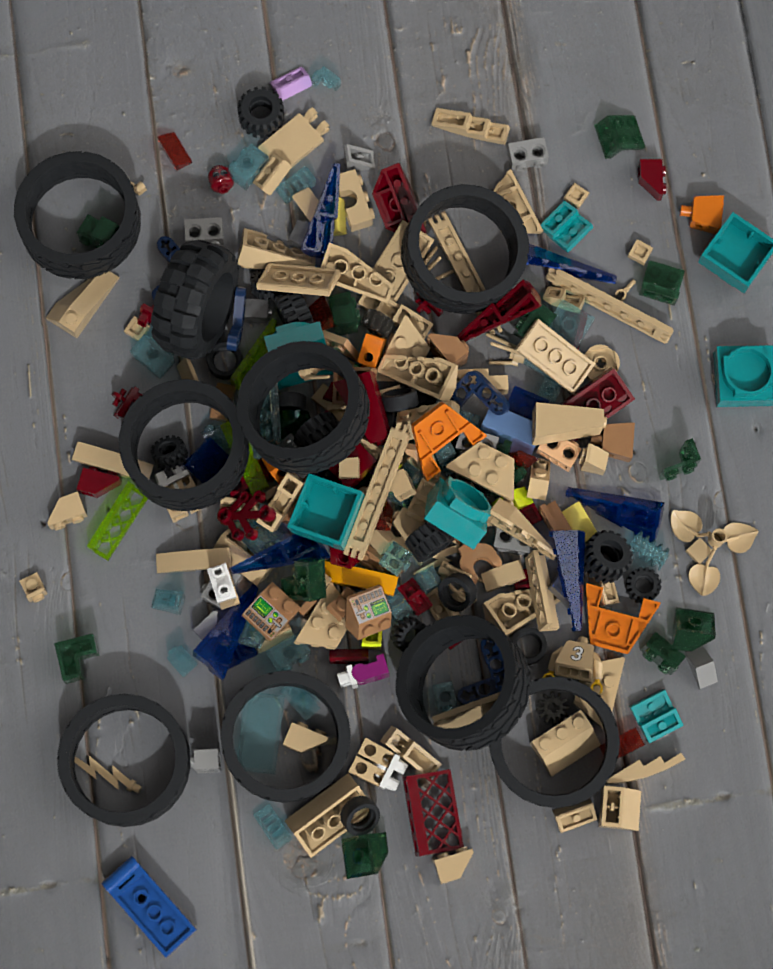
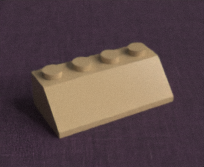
[284,773,369,858]

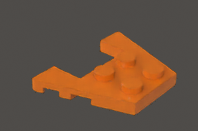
[411,401,487,481]
[586,583,661,654]

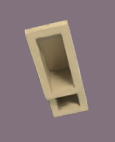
[456,368,509,395]
[380,726,442,779]

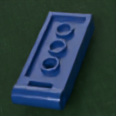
[101,856,197,958]

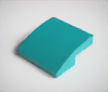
[540,200,593,253]
[629,689,684,743]

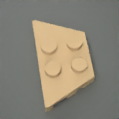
[493,169,543,234]
[376,315,430,381]
[446,442,514,502]
[294,582,347,650]
[573,657,625,730]

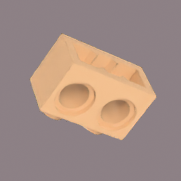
[536,440,582,472]

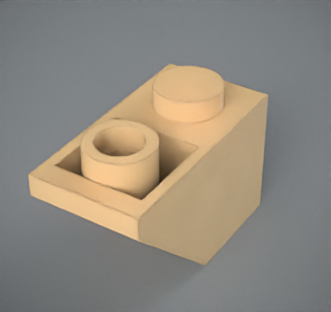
[579,443,609,475]
[527,458,551,500]
[47,491,88,530]
[283,721,329,754]
[434,846,474,884]

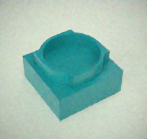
[698,212,773,294]
[264,321,334,389]
[713,345,773,407]
[287,474,365,551]
[424,476,491,550]

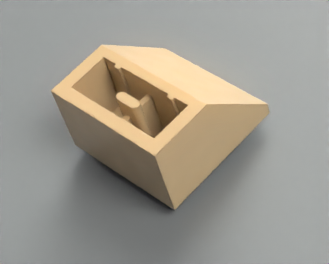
[599,786,641,831]

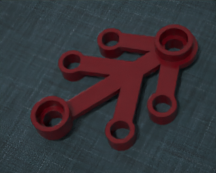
[217,490,276,541]

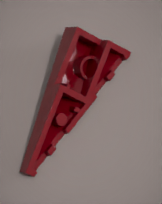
[456,279,542,342]

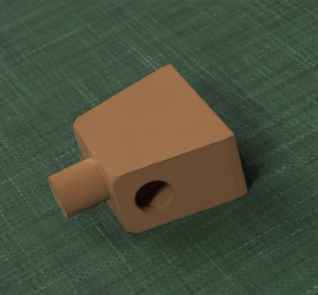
[590,422,635,462]

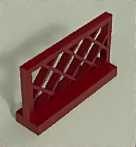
[402,769,464,857]

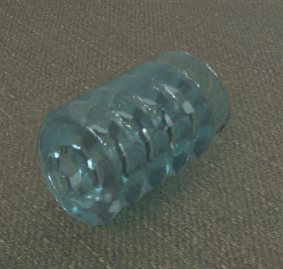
[630,531,669,571]

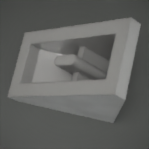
[344,144,375,171]
[193,611,219,653]
[685,646,718,689]

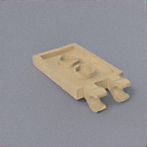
[257,107,330,168]

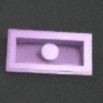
[270,67,312,101]

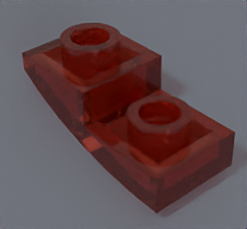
[599,727,645,759]

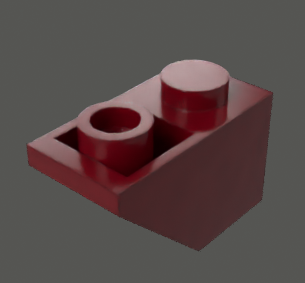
[638,159,666,201]
[76,467,122,498]

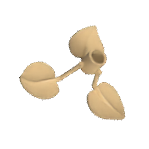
[670,510,759,596]

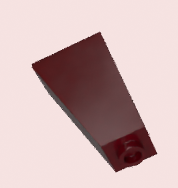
[333,371,391,446]

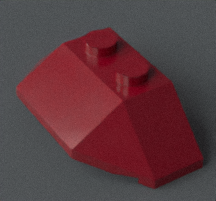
[372,163,427,233]

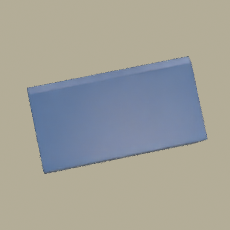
[480,406,536,461]

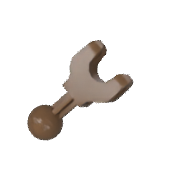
[455,539,502,584]

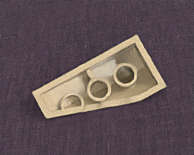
[237,228,315,269]
[321,243,394,303]
[487,498,557,561]
[482,589,560,636]

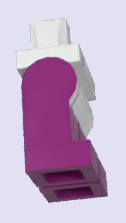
[337,654,390,689]

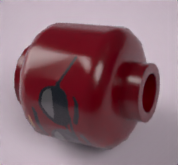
[208,165,234,194]

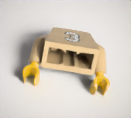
[543,636,603,694]

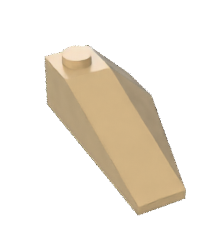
[46,271,119,338]
[377,355,458,401]

